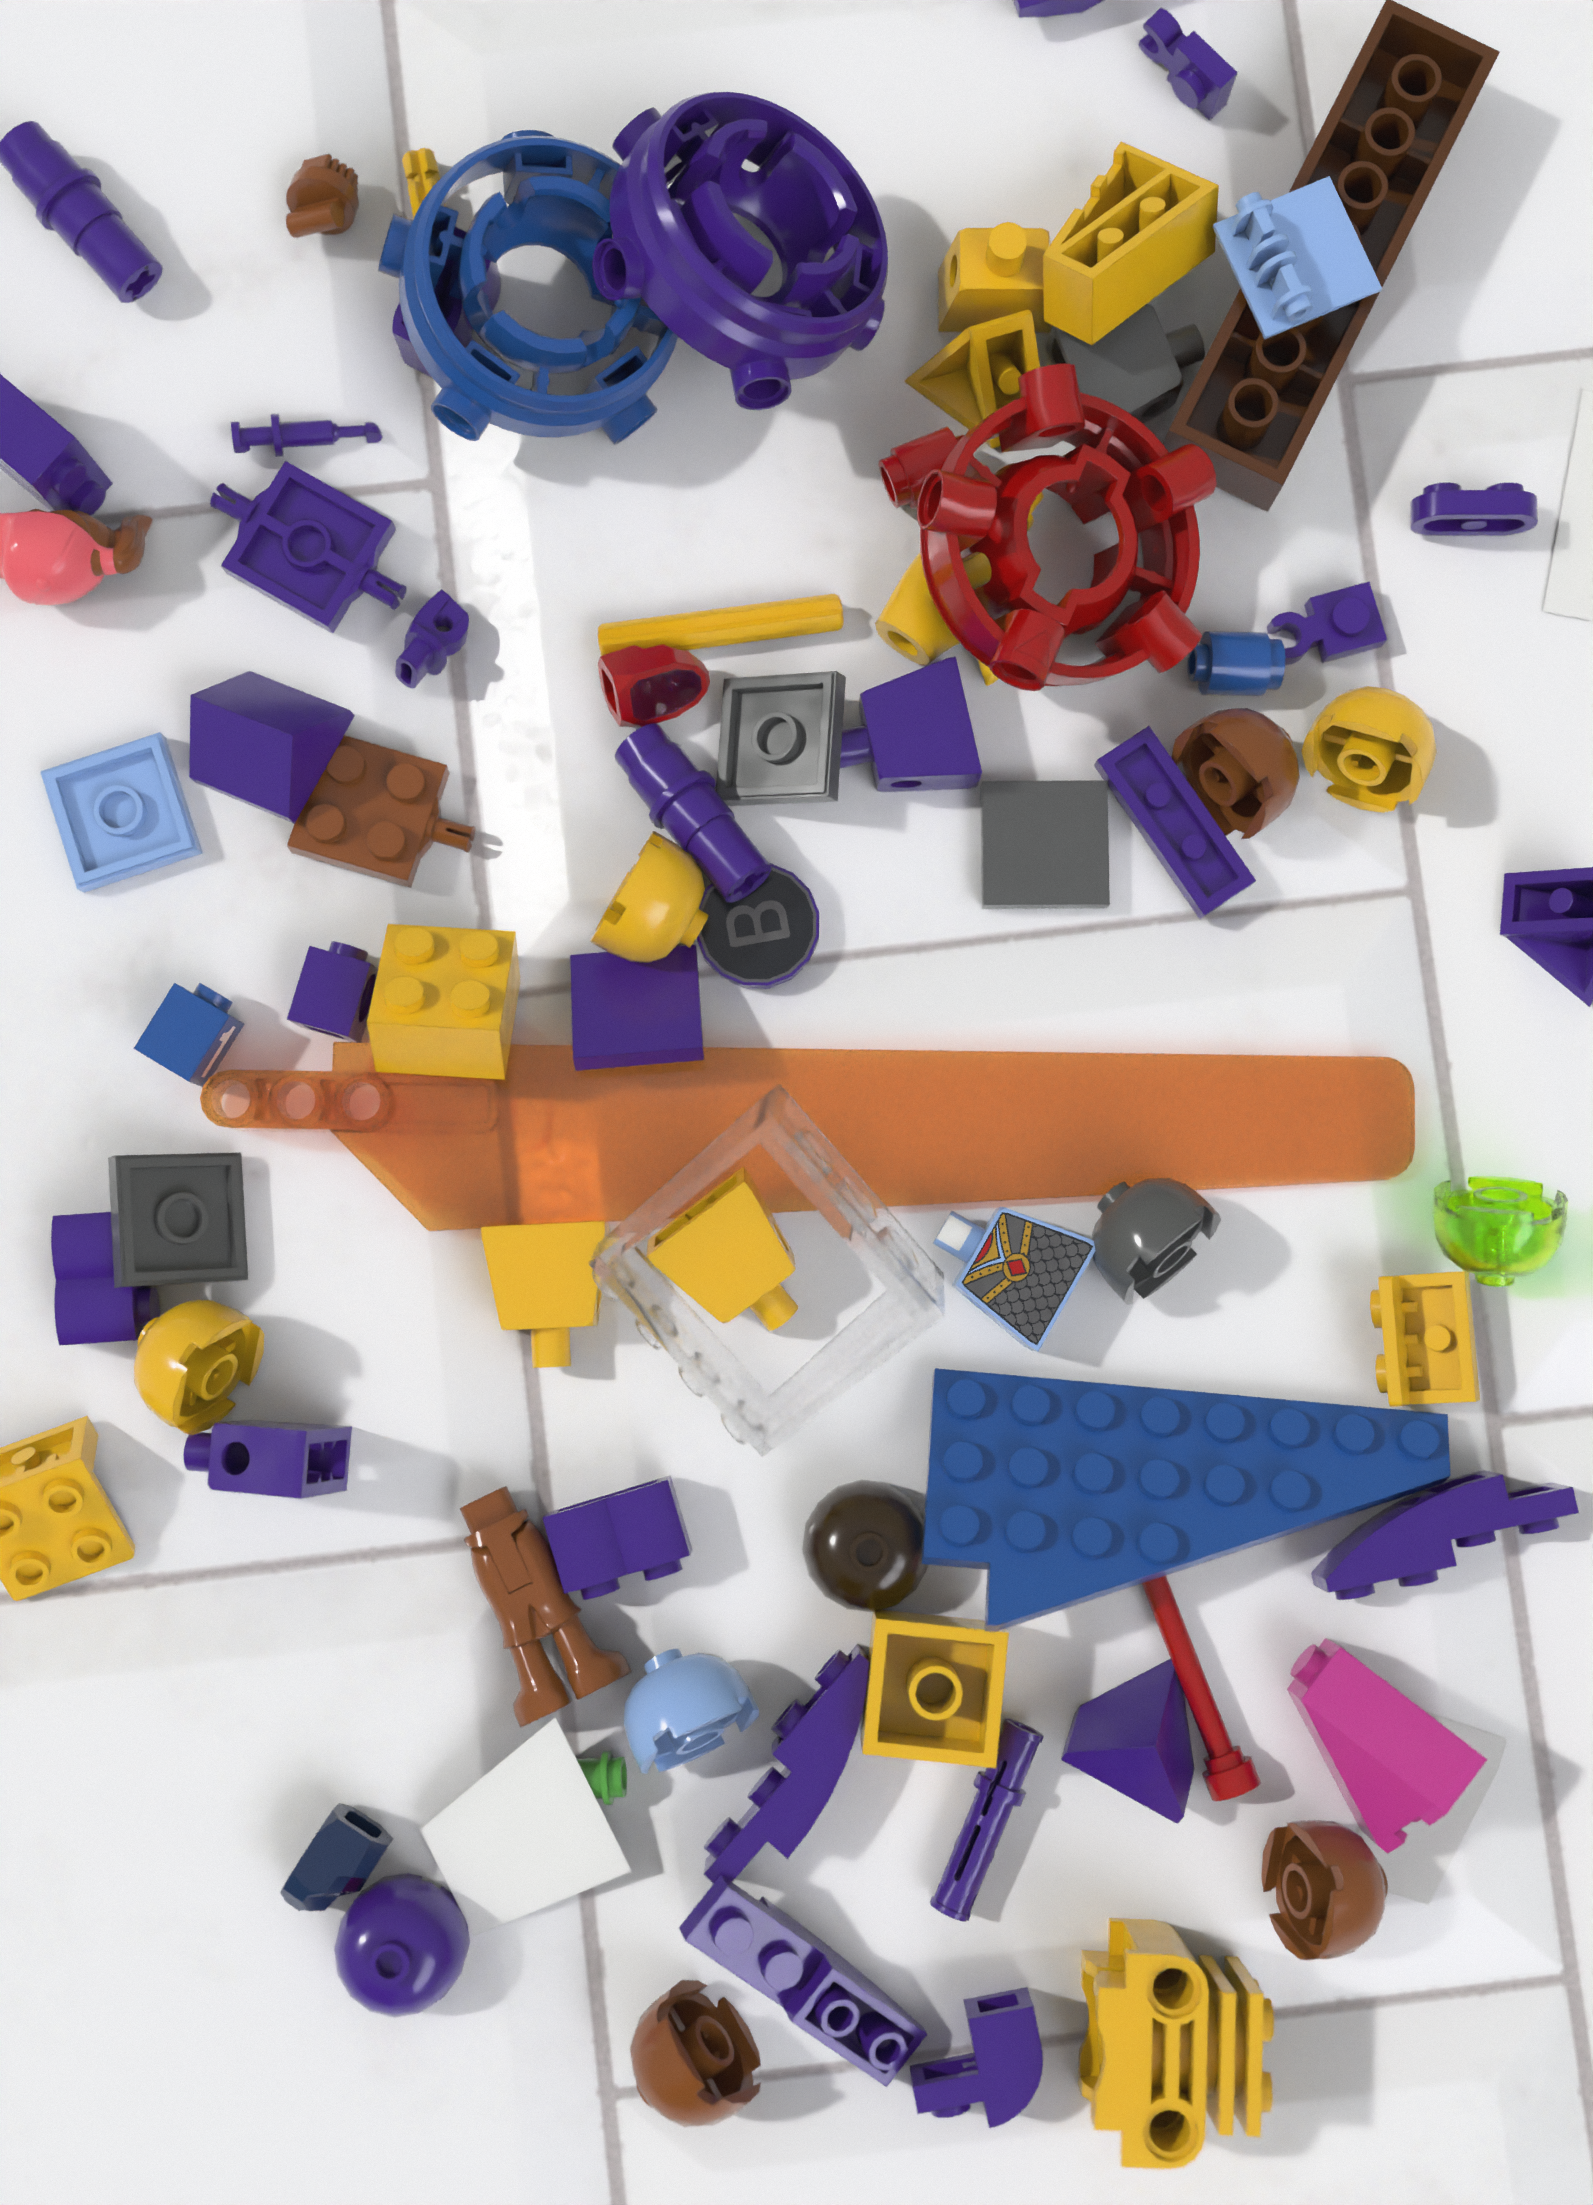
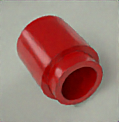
[879,427,964,508]

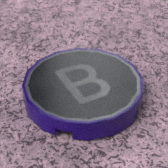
[696,863,819,989]

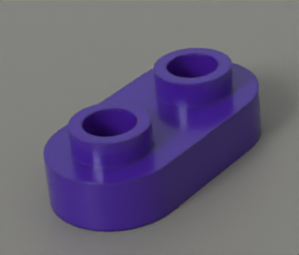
[1410,482,1538,536]

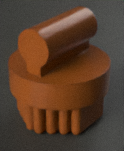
[286,154,359,238]

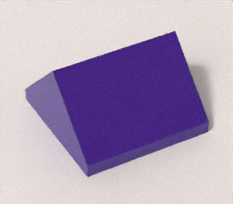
[189,671,355,824]

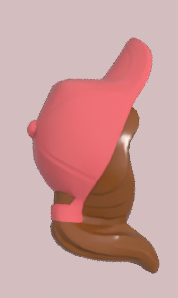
[0,509,153,605]

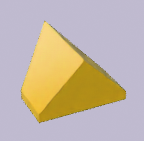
[904,309,1040,449]

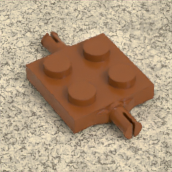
[287,735,476,888]

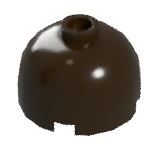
[802,1480,929,1612]

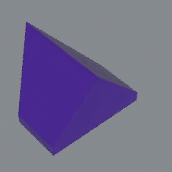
[1500,867,1593,1007]
[1061,1659,1195,1824]

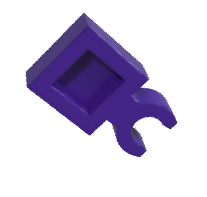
[1138,7,1238,121]
[1266,581,1388,665]

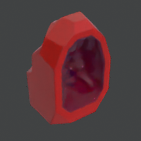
[598,644,710,727]

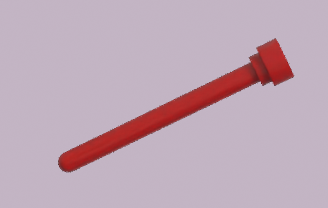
[1141,1576,1261,1801]

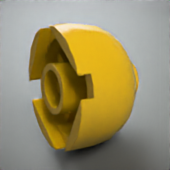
[1301,686,1437,813]
[590,831,709,963]
[134,1300,264,1435]

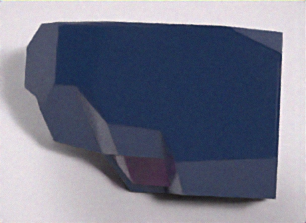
[280,1803,393,1911]

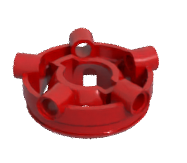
[917,363,1216,691]

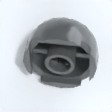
[1091,1178,1221,1304]

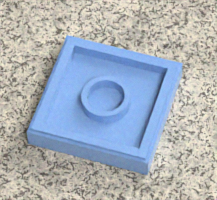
[40,732,203,893]

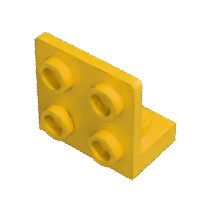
[0,1415,135,1601]

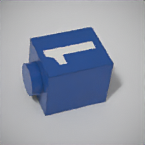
[133,983,245,1088]

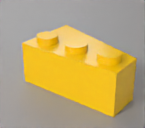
[1043,141,1219,345]

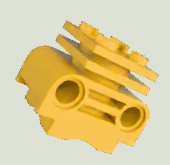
[1078,1918,1274,2169]

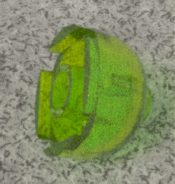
[1432,1176,1568,1287]

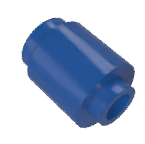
[1188,631,1285,696]

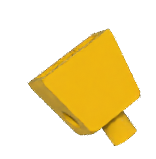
[938,222,1052,333]
[646,1166,798,1331]
[481,1221,610,1368]

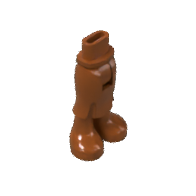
[460,1486,632,1727]

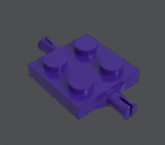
[210,461,407,634]

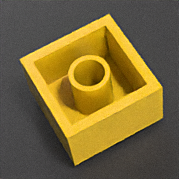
[367,924,521,1080]
[860,1609,1009,1768]

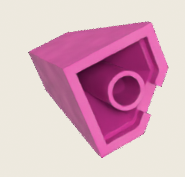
[1287,1638,1488,1854]

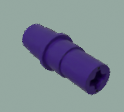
[0,121,163,303]
[615,723,772,903]

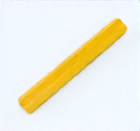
[597,594,844,656]

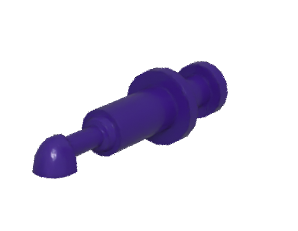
[231,414,382,457]

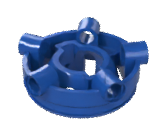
[378,130,678,445]

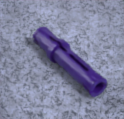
[930,1719,1044,1922]

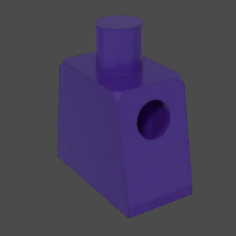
[840,656,982,792]
[183,1420,352,1499]

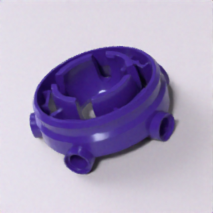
[592,92,888,411]

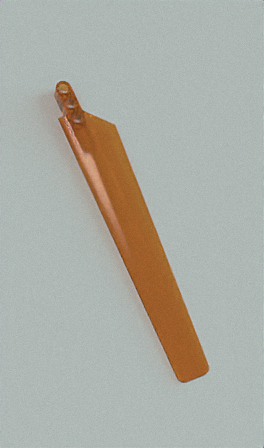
[200,1042,1415,1231]

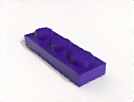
[1094,726,1256,919]

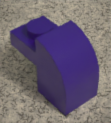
[909,1987,1043,2128]

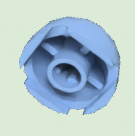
[624,1648,759,1773]

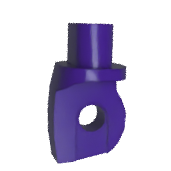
[395,589,469,689]

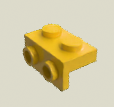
[1370,1271,1480,1407]

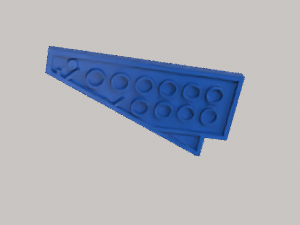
[922,1368,1450,1632]

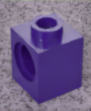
[287,941,378,1044]

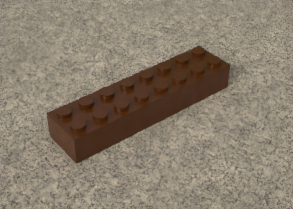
[1163,0,1500,512]

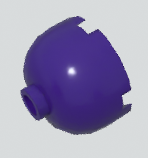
[334,1873,470,2017]

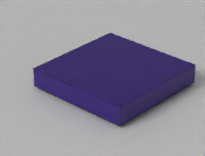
[570,945,704,1071]

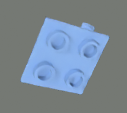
[1213,176,1382,339]

